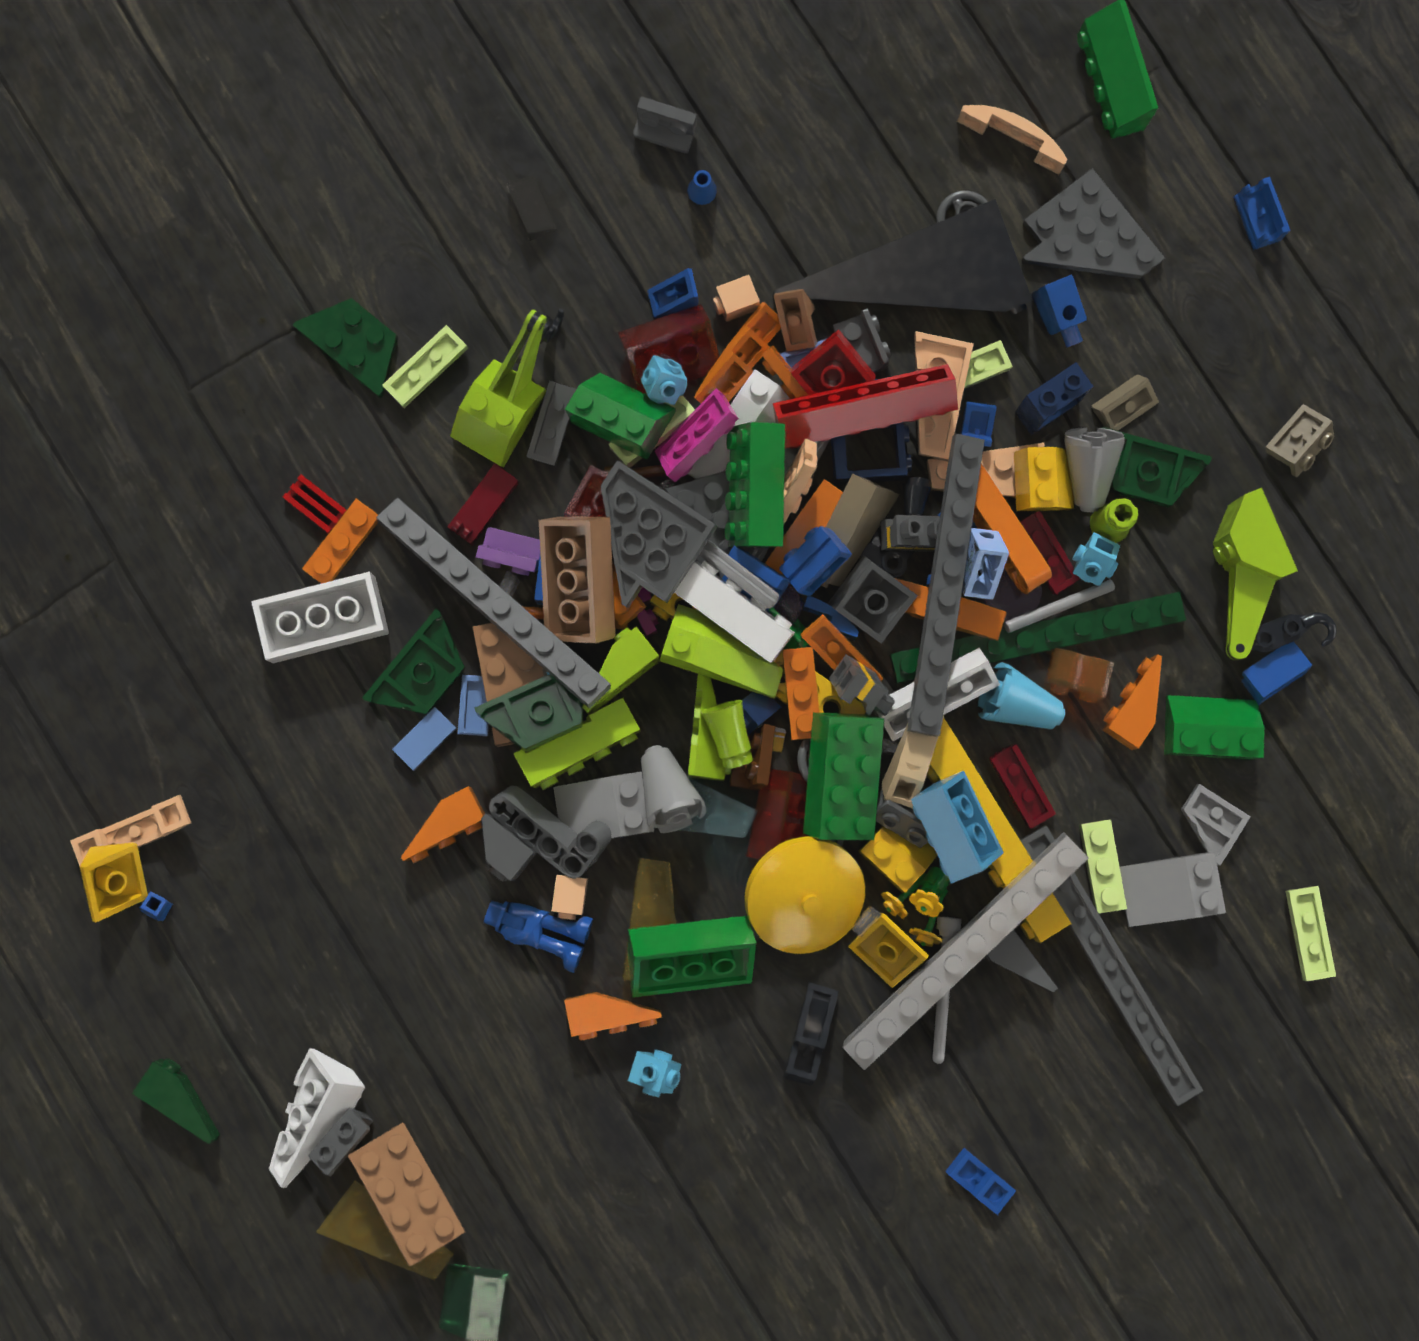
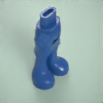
[483,900,593,973]

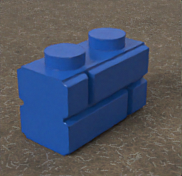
[779,526,852,596]

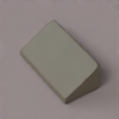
[1091,375,1159,431]

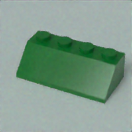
[1077,0,1158,139]
[627,916,756,997]

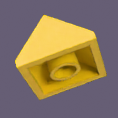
[80,843,148,923]
[848,912,929,988]

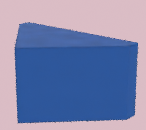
[648,268,698,318]

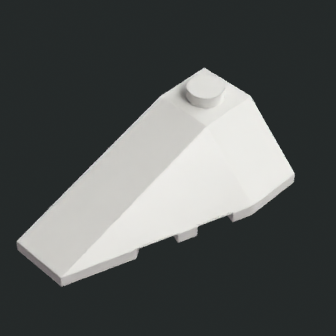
[688,369,790,479]
[269,1048,365,1188]

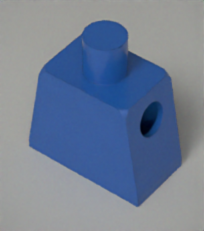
[1031,274,1087,348]

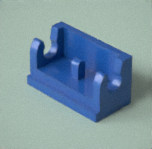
[1234,177,1291,250]
[1241,641,1312,705]

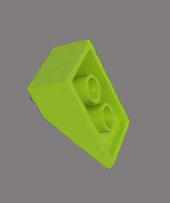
[583,627,660,715]

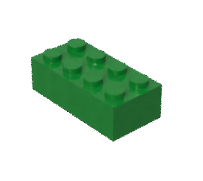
[725,422,785,548]
[803,712,884,840]

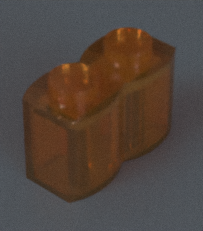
[1044,648,1114,703]

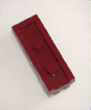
[447,463,519,546]
[1020,510,1080,594]
[988,744,1056,829]

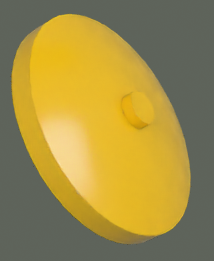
[745,836,865,954]

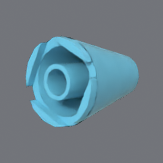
[978,662,1065,729]

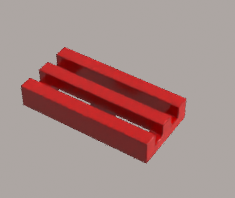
[282,474,347,534]

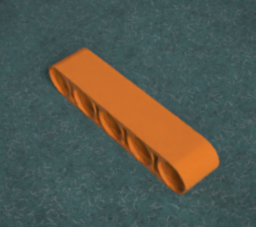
[946,464,1052,594]

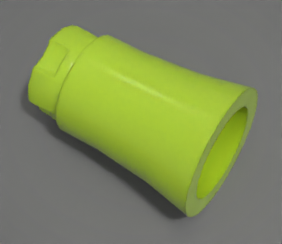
[1090,498,1138,543]
[701,700,753,769]

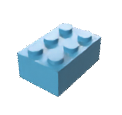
[911,771,1004,883]

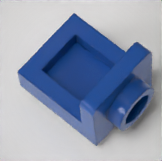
[961,402,997,447]

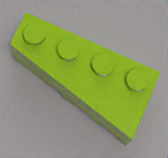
[514,698,641,790]

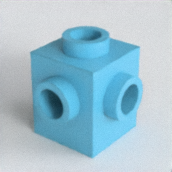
[641,355,687,405]
[1072,532,1120,587]
[628,1050,681,1097]

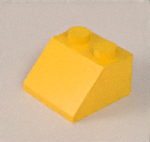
[1014,447,1074,511]
[858,825,937,893]

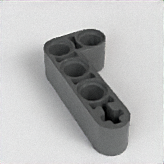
[489,786,612,879]

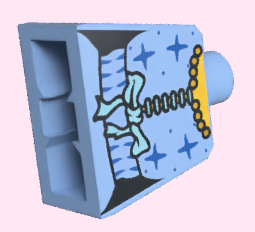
[962,528,1009,600]

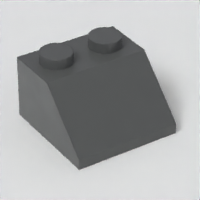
[828,555,918,644]
[482,813,537,882]

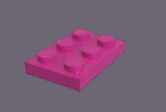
[655,388,739,482]

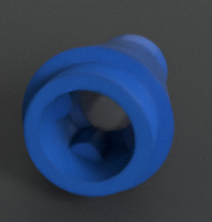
[688,170,717,205]

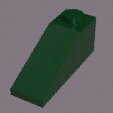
[132,1058,220,1144]

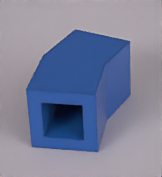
[140,891,173,921]

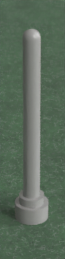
[932,917,962,1064]

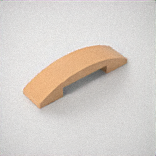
[957,105,1067,175]
[70,795,191,866]

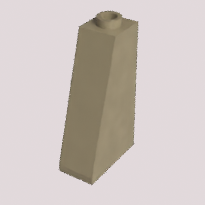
[821,473,899,588]

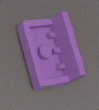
[476,527,540,576]

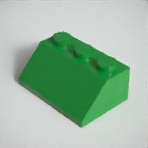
[565,373,676,460]
[1164,695,1264,760]

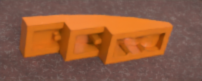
[694,301,781,403]
[765,479,843,577]
[895,578,1007,641]

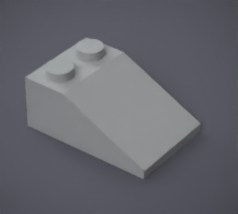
[553,771,651,841]
[1120,852,1226,927]

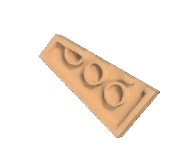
[914,331,973,461]
[927,443,1045,499]

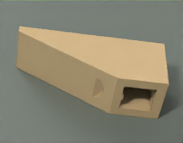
[882,715,944,808]

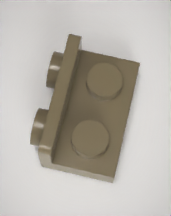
[1266,404,1334,477]

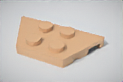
[783,439,818,525]

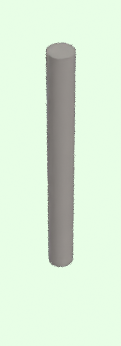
[1004,579,1115,633]

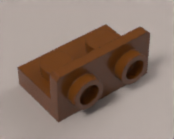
[729,724,776,791]

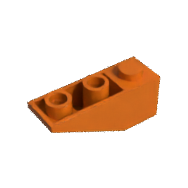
[1102,654,1162,750]
[401,786,485,864]
[564,992,662,1040]

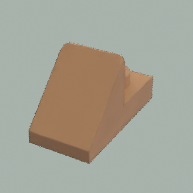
[773,289,817,351]

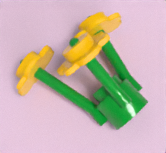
[881,867,950,947]

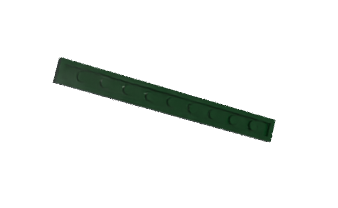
[890,592,1186,684]

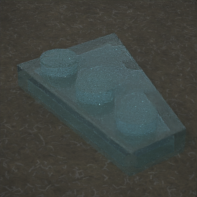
[680,777,758,838]

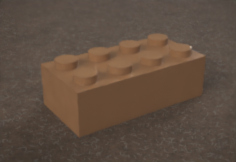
[539,517,616,643]
[473,623,545,747]
[348,1123,465,1266]

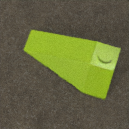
[660,604,784,699]
[688,674,731,781]

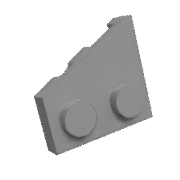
[1181,784,1250,866]

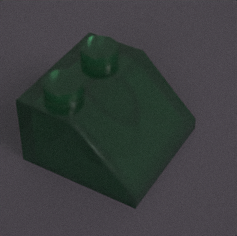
[439,1263,509,1341]

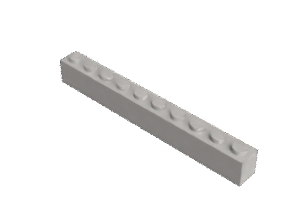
[843,832,1089,1070]

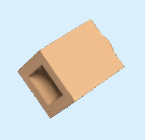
[713,275,760,322]
[551,874,588,920]

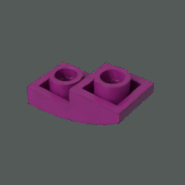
[637,587,659,639]

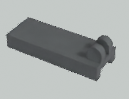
[526,380,576,466]

